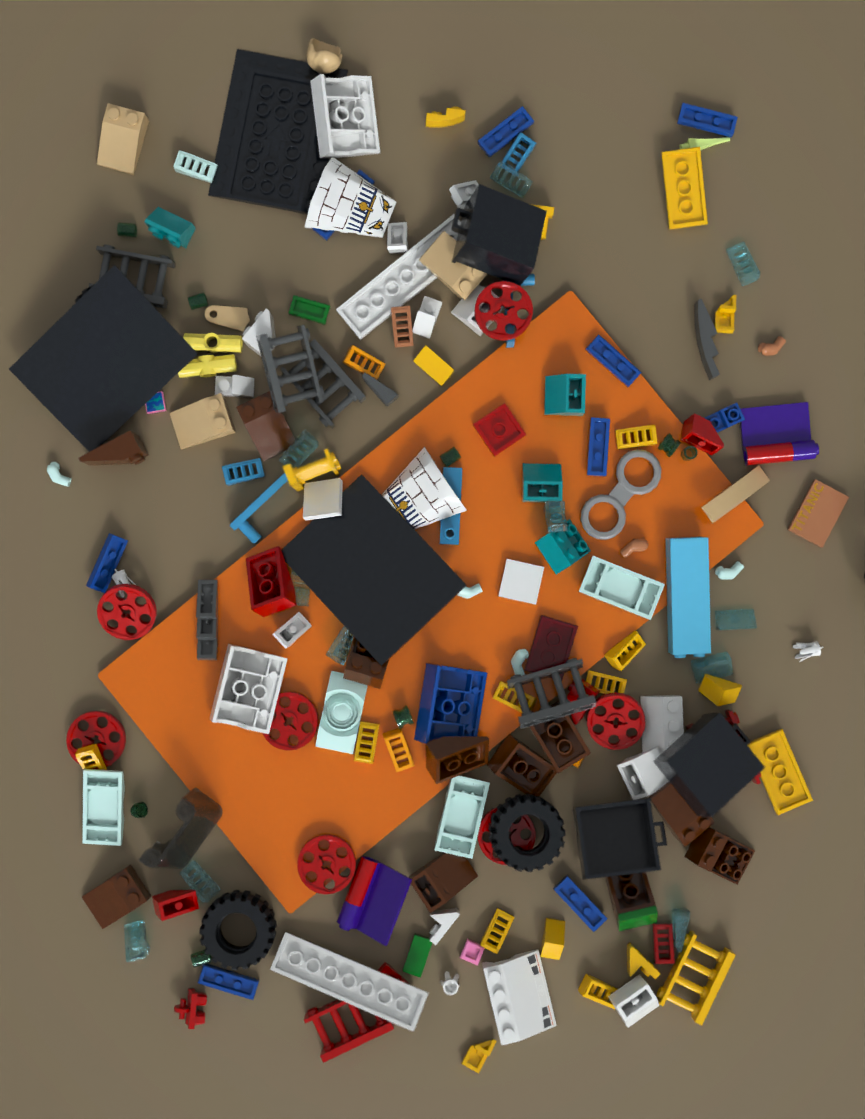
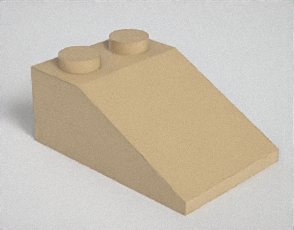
[97,103,149,175]
[419,231,487,300]
[170,393,236,450]

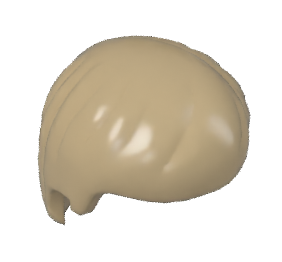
[306,38,342,74]

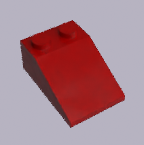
[246,546,297,617]

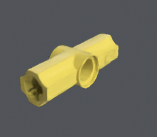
[183,333,243,353]
[178,354,237,378]

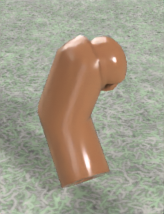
[758,336,786,356]
[620,538,648,558]

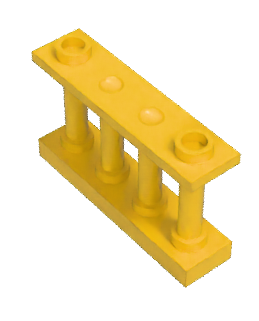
[283,449,341,492]
[656,930,736,1025]

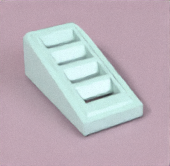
[173,150,218,183]

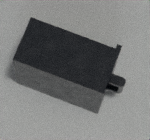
[451,184,547,286]
[653,712,765,817]
[573,798,667,880]

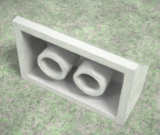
[640,695,684,754]

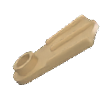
[205,305,250,332]

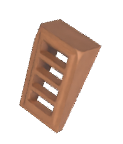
[391,305,414,347]

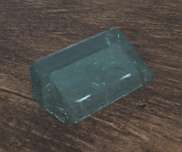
[715,609,757,630]
[691,652,733,683]

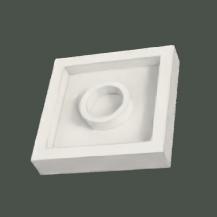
[303,478,343,521]
[498,559,544,605]

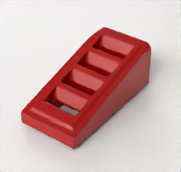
[652,924,675,964]

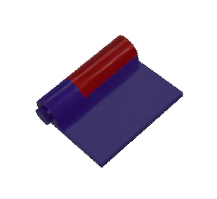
[740,402,819,466]
[337,855,412,946]

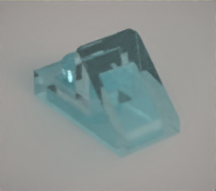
[543,501,567,533]
[124,920,150,962]

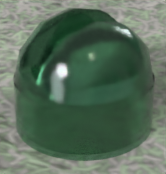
[130,802,148,818]

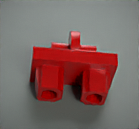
[174,988,207,1029]

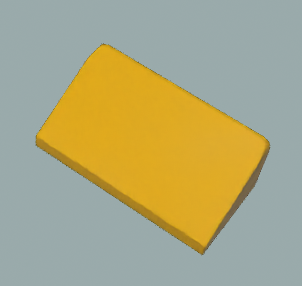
[413,345,454,386]

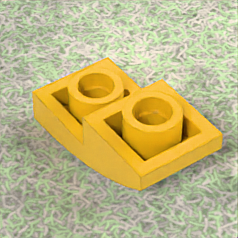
[426,107,466,127]

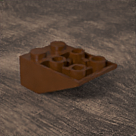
[343,638,389,689]
[684,827,755,885]
[409,853,478,913]

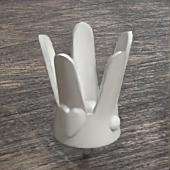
[111,569,136,598]
[793,641,824,662]
[440,971,460,995]

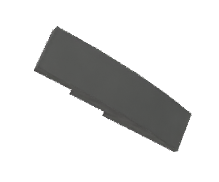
[694,299,720,380]
[196,580,218,660]

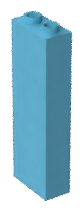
[665,537,711,658]

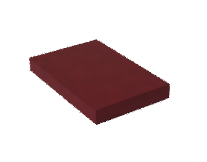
[525,615,578,681]

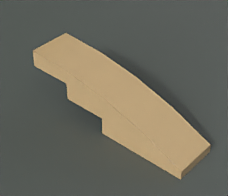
[701,465,770,523]

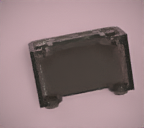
[139,787,223,869]

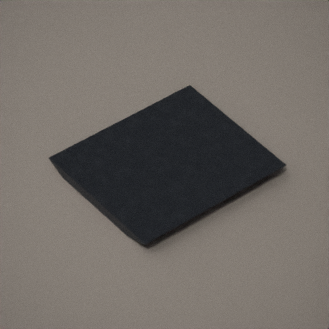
[208,49,348,214]
[9,265,198,452]
[282,475,466,666]

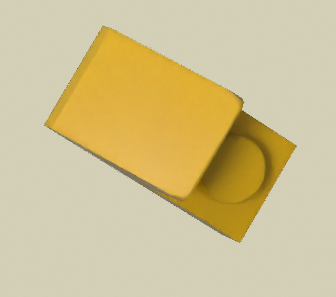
[627,942,660,979]

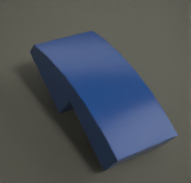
[704,403,745,433]

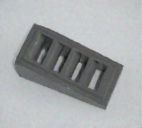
[362,373,399,407]

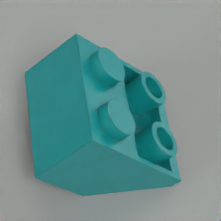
[144,207,196,248]
[544,374,586,416]
[522,463,563,503]
[535,519,591,574]

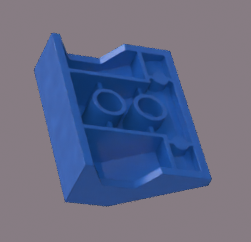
[414,663,487,744]

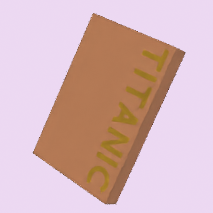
[787,479,849,548]

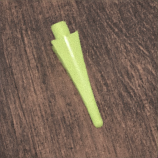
[679,137,730,150]

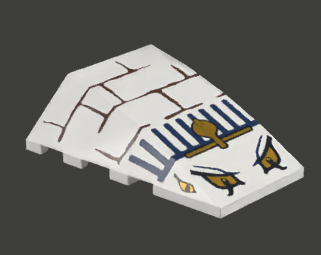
[305,157,396,238]
[382,447,467,530]

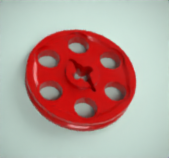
[474,281,533,341]
[97,584,157,640]
[262,692,319,751]
[587,692,645,750]
[66,711,126,769]
[477,808,536,865]
[297,834,356,894]

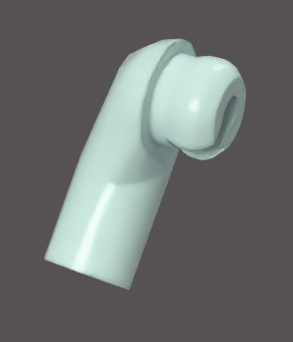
[47,462,72,487]
[715,561,744,580]
[457,583,483,599]
[511,649,529,676]

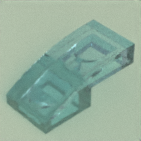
[291,570,310,606]

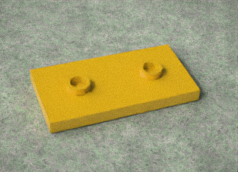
[661,146,708,230]
[747,729,813,815]

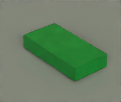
[289,295,331,325]
[402,933,432,978]

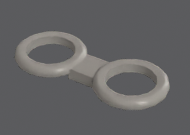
[580,449,662,540]

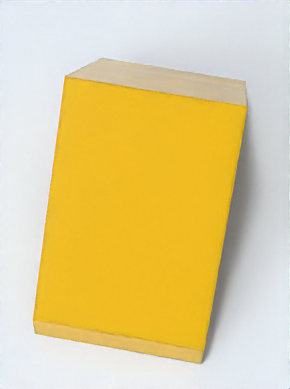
[698,674,742,706]
[540,918,565,960]

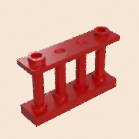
[304,999,394,1063]

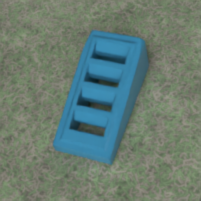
[500,132,537,176]
[222,458,265,486]

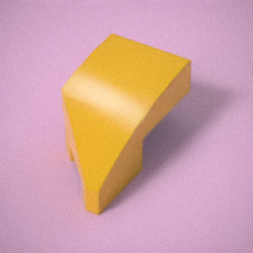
[714,295,736,334]
[461,1039,496,1074]

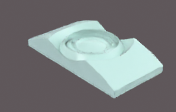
[578,556,665,620]
[315,671,368,754]
[82,769,125,846]
[434,775,490,859]

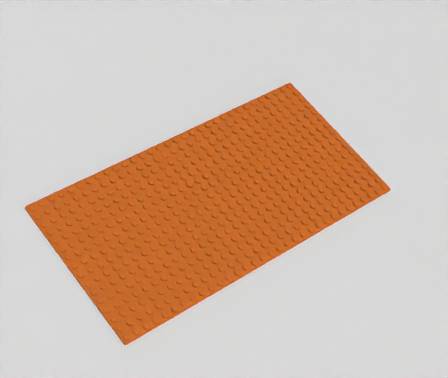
[98,291,764,913]

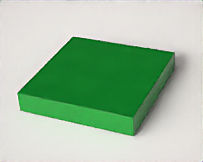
[617,906,658,932]

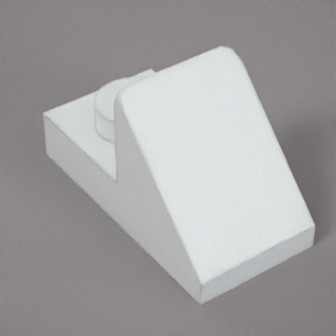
[449,180,478,209]
[387,222,408,254]
[412,296,442,339]
[215,375,255,398]
[273,612,312,648]
[429,908,460,945]

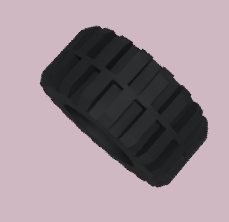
[488,794,566,872]
[199,890,277,970]

